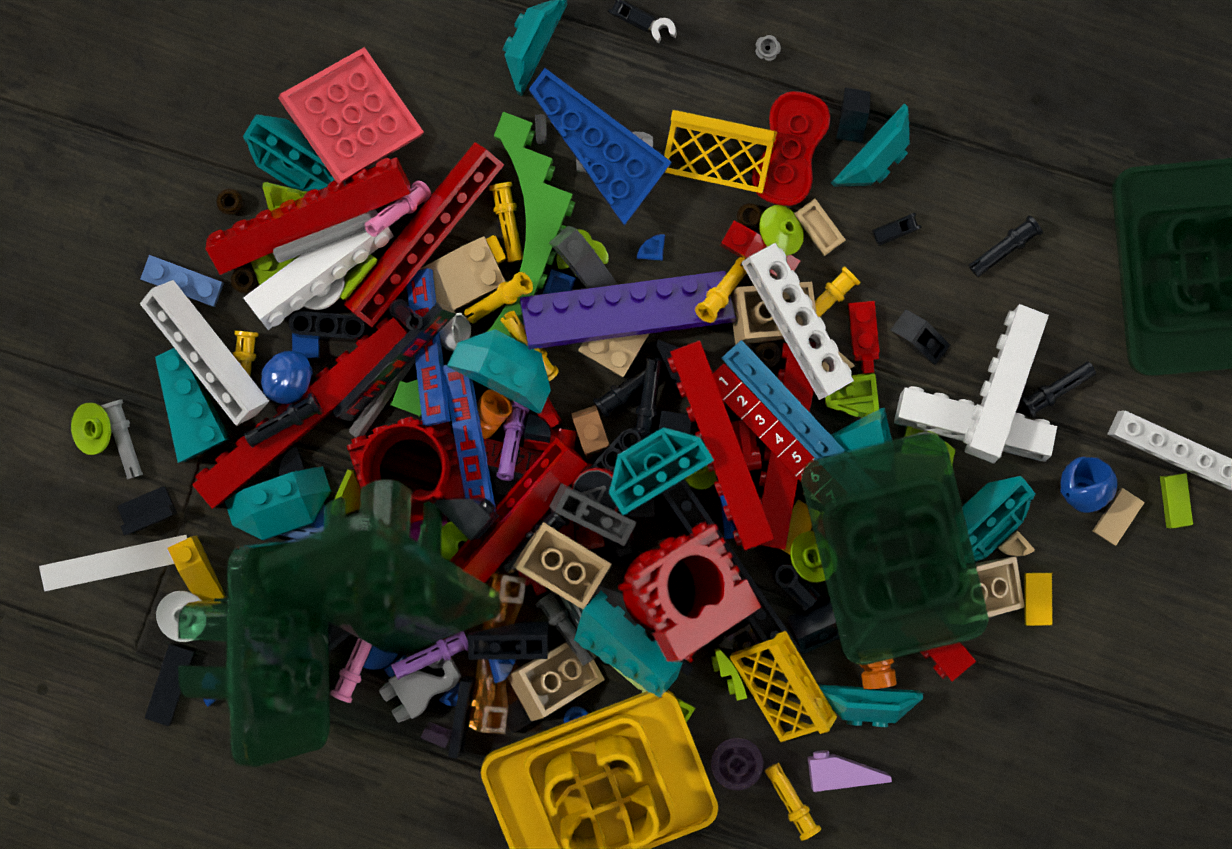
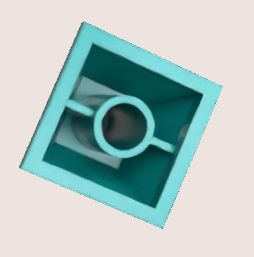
[831,408,895,471]

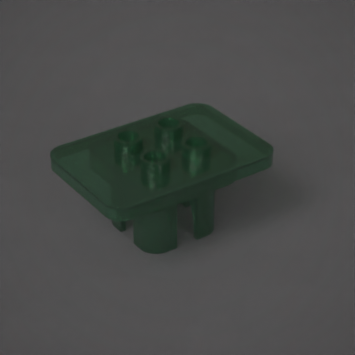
[1112,158,1232,376]
[801,432,988,665]
[258,480,500,654]
[178,539,330,767]

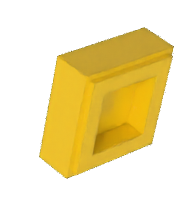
[486,235,507,265]

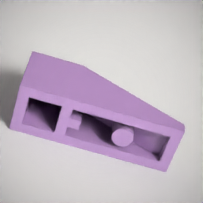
[808,750,892,792]

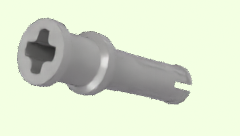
[101,399,143,479]

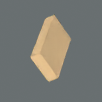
[794,199,845,256]
[1093,488,1145,546]

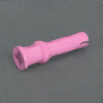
[365,180,432,237]
[330,623,380,703]

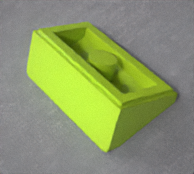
[340,254,378,301]
[1160,473,1193,529]

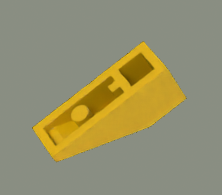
[167,535,230,616]

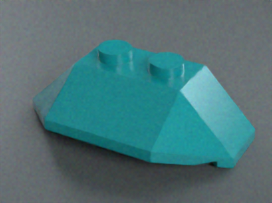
[503,0,568,96]
[831,104,910,187]
[243,114,335,192]
[447,329,551,414]
[609,427,714,515]
[225,466,331,541]
[944,476,1035,566]
[818,684,923,727]

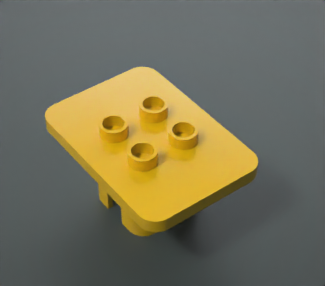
[481,690,718,849]

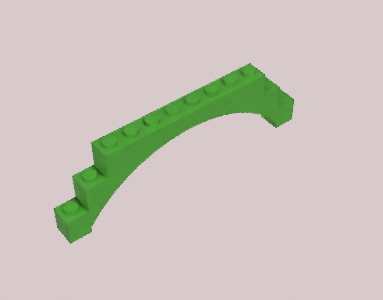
[391,112,576,416]

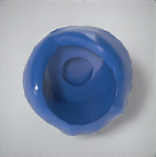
[261,351,313,405]
[1060,457,1117,513]

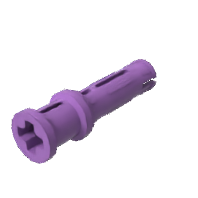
[497,401,530,481]
[391,629,468,680]

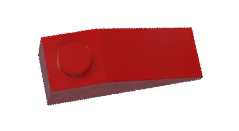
[720,220,800,278]

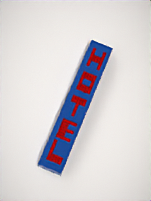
[407,268,450,427]
[442,365,496,512]

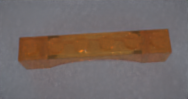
[469,572,526,734]

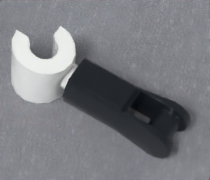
[608,0,677,43]

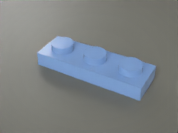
[140,255,224,307]

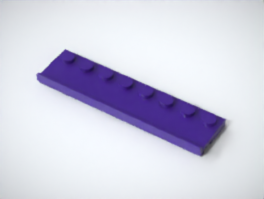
[520,271,736,350]

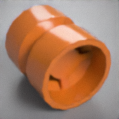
[477,390,512,439]
[858,647,897,689]

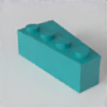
[155,348,230,463]
[574,591,682,698]

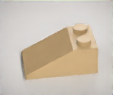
[419,236,505,311]
[730,282,817,345]
[578,333,650,378]
[935,556,1025,624]
[507,642,605,721]

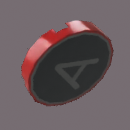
[572,468,619,511]

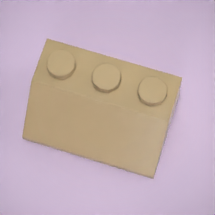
[513,523,611,609]

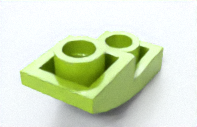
[711,648,747,700]

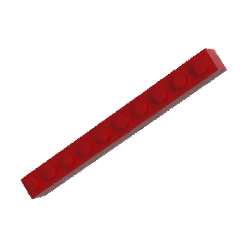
[192,317,408,509]

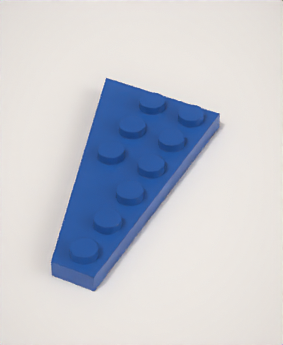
[529,68,672,226]

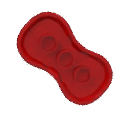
[752,91,830,206]

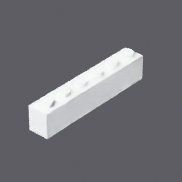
[244,209,394,330]
[140,280,269,426]
[963,304,1049,463]
[894,386,1057,462]

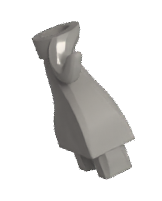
[379,658,461,723]

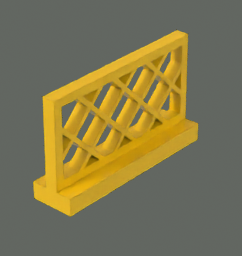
[664,110,777,193]
[730,631,837,742]

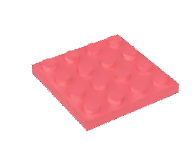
[278,47,424,183]

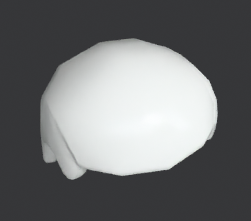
[440,313,471,352]

